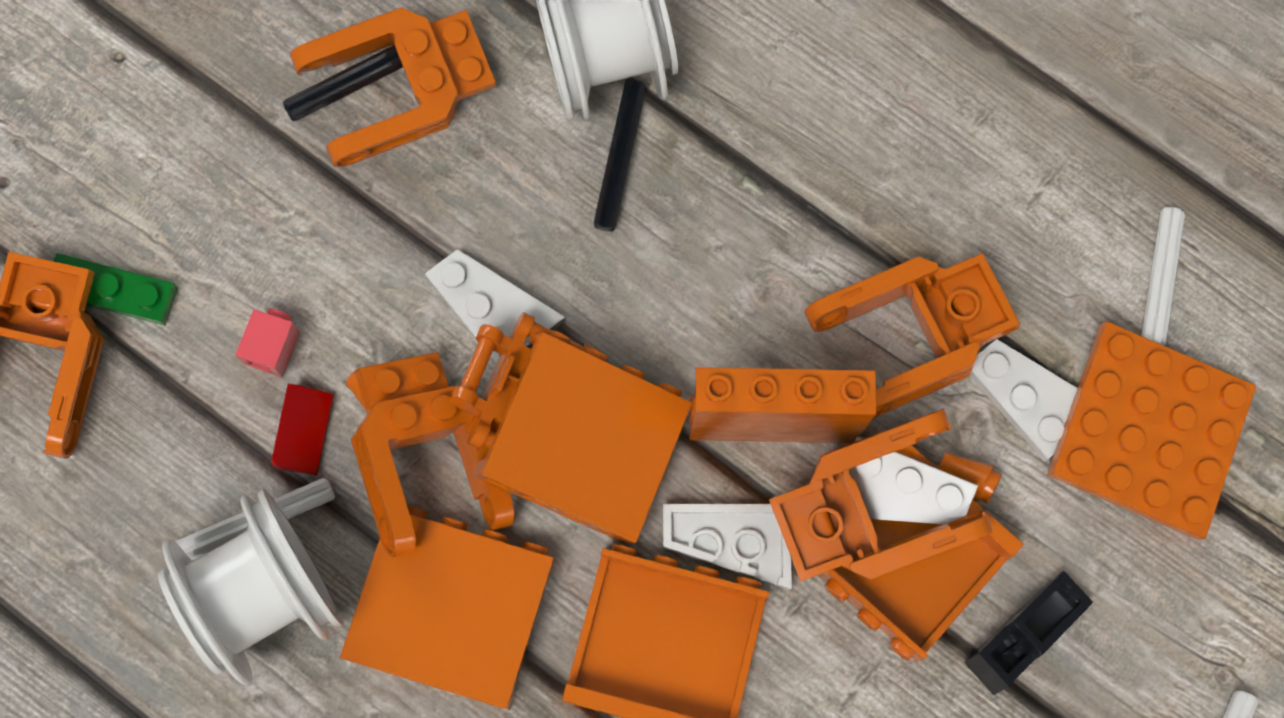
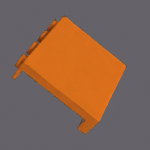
[472,330,692,543]
[689,367,876,443]
[820,445,1024,662]
[340,506,555,710]
[562,544,769,718]

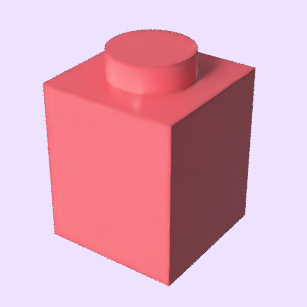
[235,308,300,377]

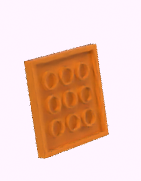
[1047,321,1256,540]

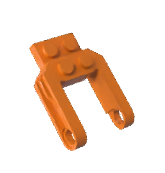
[290,7,496,167]
[0,252,104,459]
[804,253,1020,419]
[351,352,514,557]
[769,409,993,582]

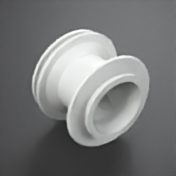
[536,0,678,121]
[157,488,343,686]

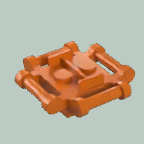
[450,312,598,449]

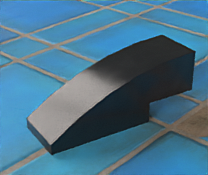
[964,570,1093,695]

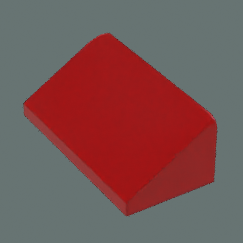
[271,383,334,476]

